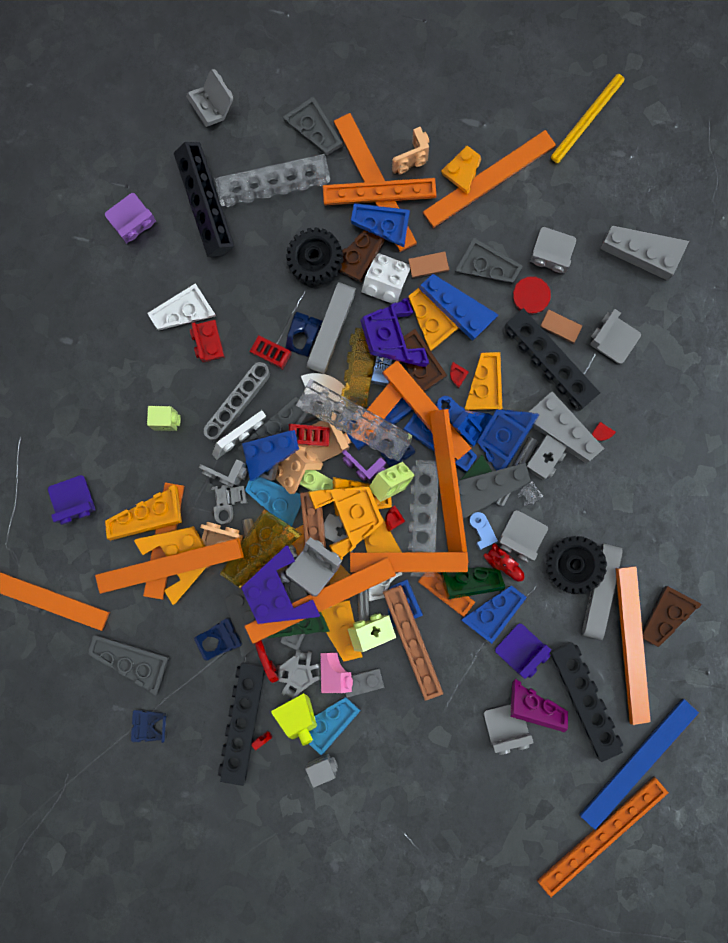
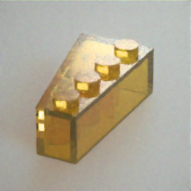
[341,328,375,409]
[220,509,302,589]

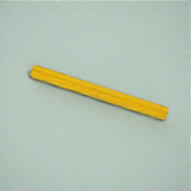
[551,74,625,163]

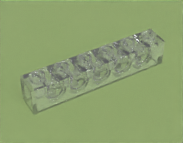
[215,154,330,207]
[296,379,412,462]
[408,460,438,577]

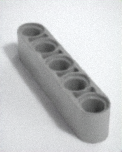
[306,282,356,374]
[204,362,270,442]
[582,543,622,640]

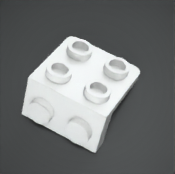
[361,253,410,304]

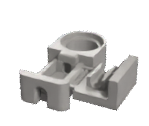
[211,485,248,524]

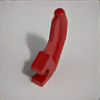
[255,640,279,683]

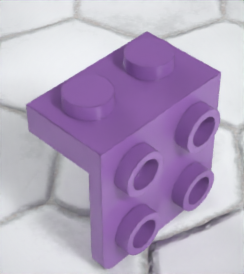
[105,193,156,244]
[342,450,386,483]

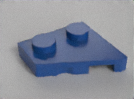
[452,410,493,446]

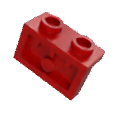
[190,320,225,362]

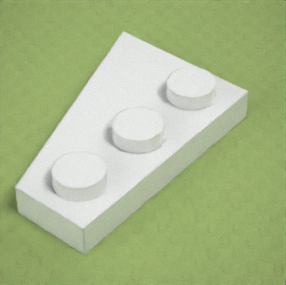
[147,283,216,331]
[212,410,266,460]

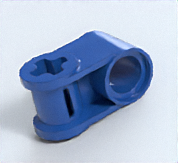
[435,396,465,425]

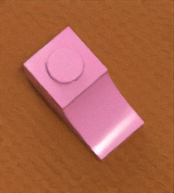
[321,653,353,693]

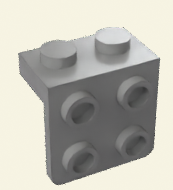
[186,69,233,127]
[530,227,576,273]
[590,309,641,364]
[199,459,248,487]
[497,510,548,563]
[285,537,342,597]
[484,704,533,755]

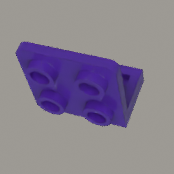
[48,475,96,525]
[495,623,551,679]

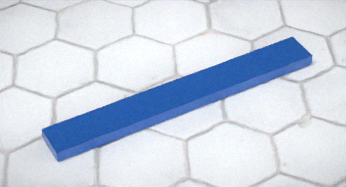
[580,699,699,830]

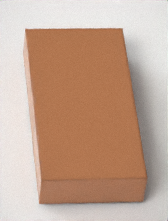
[408,252,449,279]
[540,310,582,344]

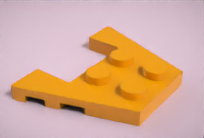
[308,486,383,560]
[134,526,208,605]

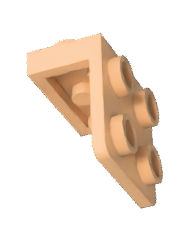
[392,127,429,174]
[304,412,351,462]
[275,445,323,494]
[200,522,243,546]

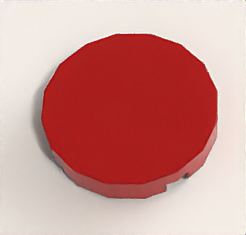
[513,277,551,315]

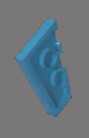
[245,476,301,531]
[309,697,361,756]

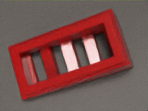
[249,335,292,370]
[289,424,330,447]

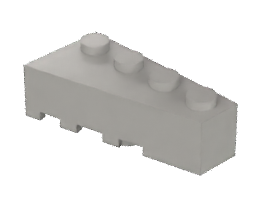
[600,226,689,281]
[529,391,604,463]

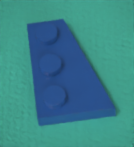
[351,203,410,247]
[242,430,299,481]
[461,585,527,644]

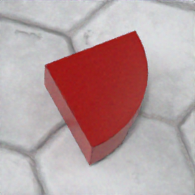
[450,362,469,389]
[592,422,616,441]
[385,505,405,532]
[251,731,273,751]

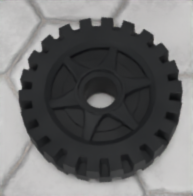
[286,227,344,286]
[547,536,607,594]

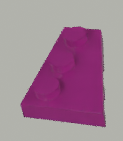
[510,679,568,732]

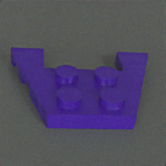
[360,298,429,367]
[241,545,320,624]

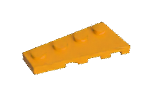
[105,485,182,541]

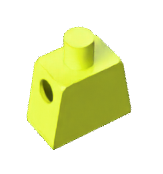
[271,693,317,746]

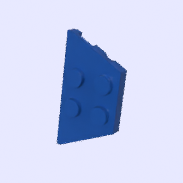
[477,409,539,471]

